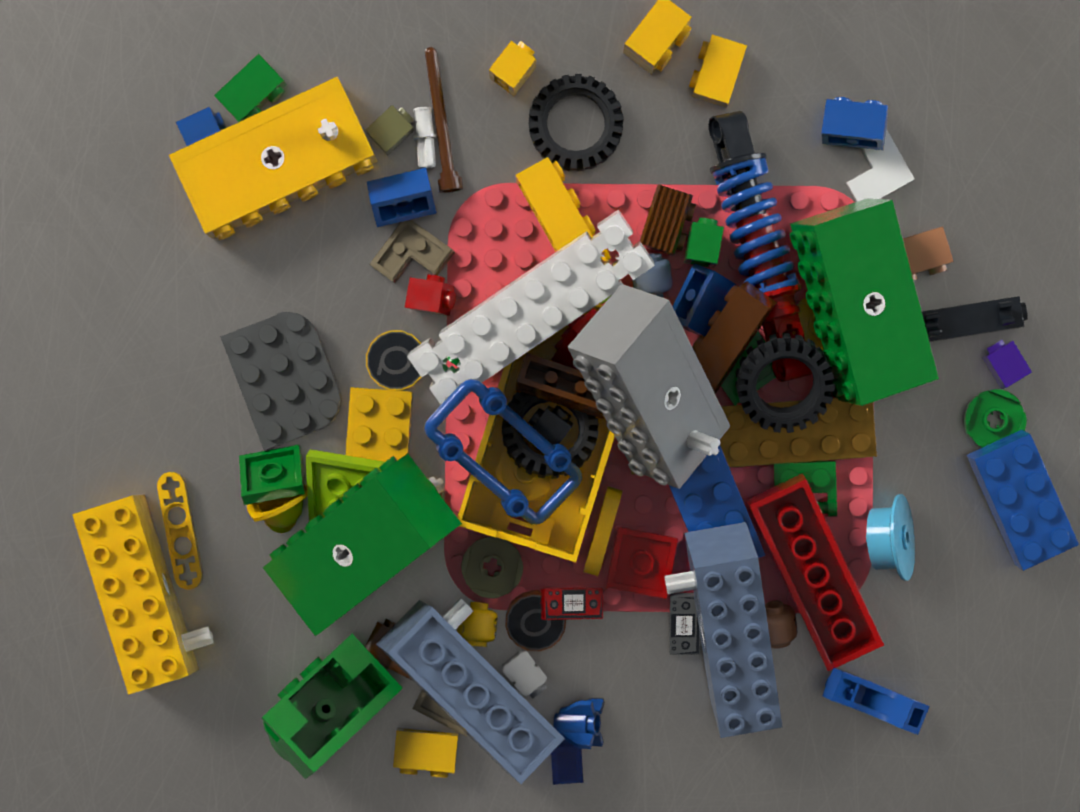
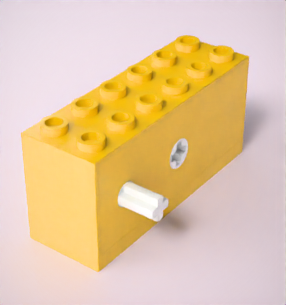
[169,76,378,241]
[72,495,214,695]

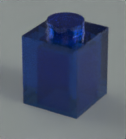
[551,739,584,785]

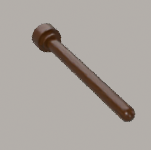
[425,47,463,193]

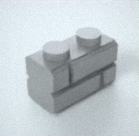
[501,649,547,699]

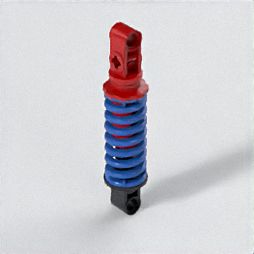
[708,111,812,382]

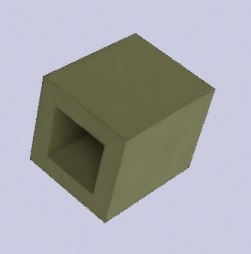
[365,105,414,155]

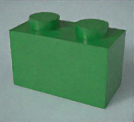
[214,54,287,122]
[684,218,724,268]

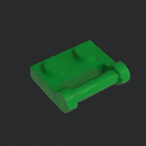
[774,461,837,517]

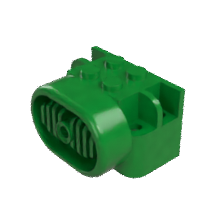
[261,634,403,779]

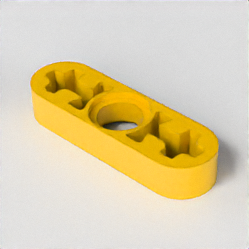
[583,486,623,576]

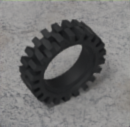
[529,74,624,172]
[735,333,835,433]
[502,392,599,479]

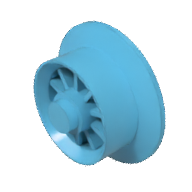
[866,494,915,581]

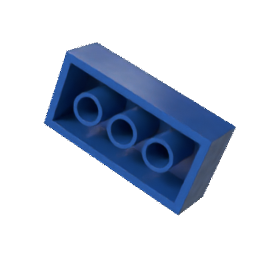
[966,430,1079,571]
[669,445,765,558]

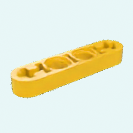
[157,472,203,590]

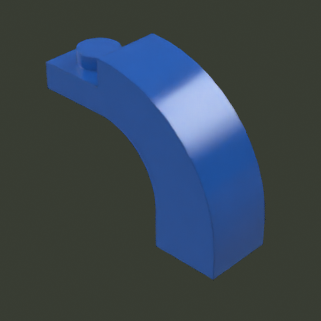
[822,668,930,735]

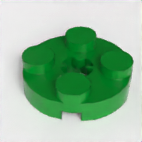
[964,389,1027,448]

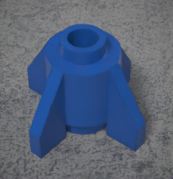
[553,698,605,749]

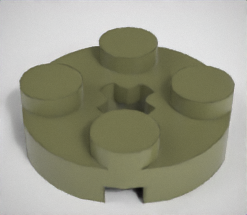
[461,536,523,598]

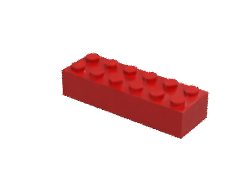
[747,473,885,671]

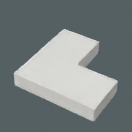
[846,129,915,202]

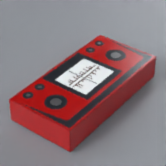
[541,588,603,620]

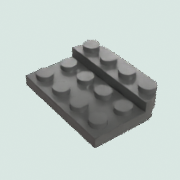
[220,312,342,451]

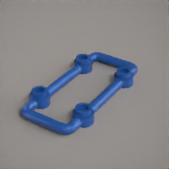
[424,379,582,525]

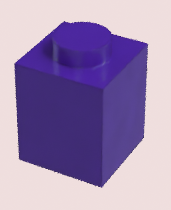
[982,340,1032,389]

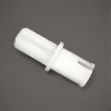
[413,107,437,169]

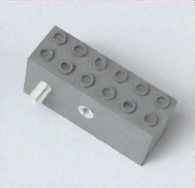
[567,284,730,489]

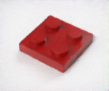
[606,527,678,599]

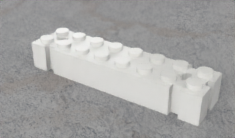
[407,209,655,405]

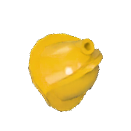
[247,485,307,534]

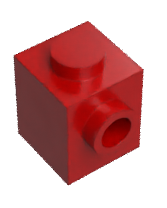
[404,274,456,316]

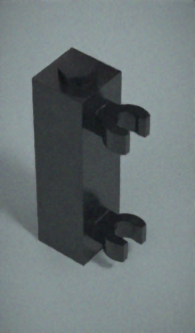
[922,296,1028,342]

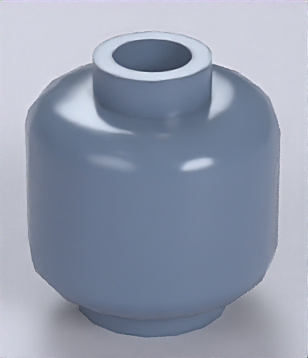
[632,253,673,298]

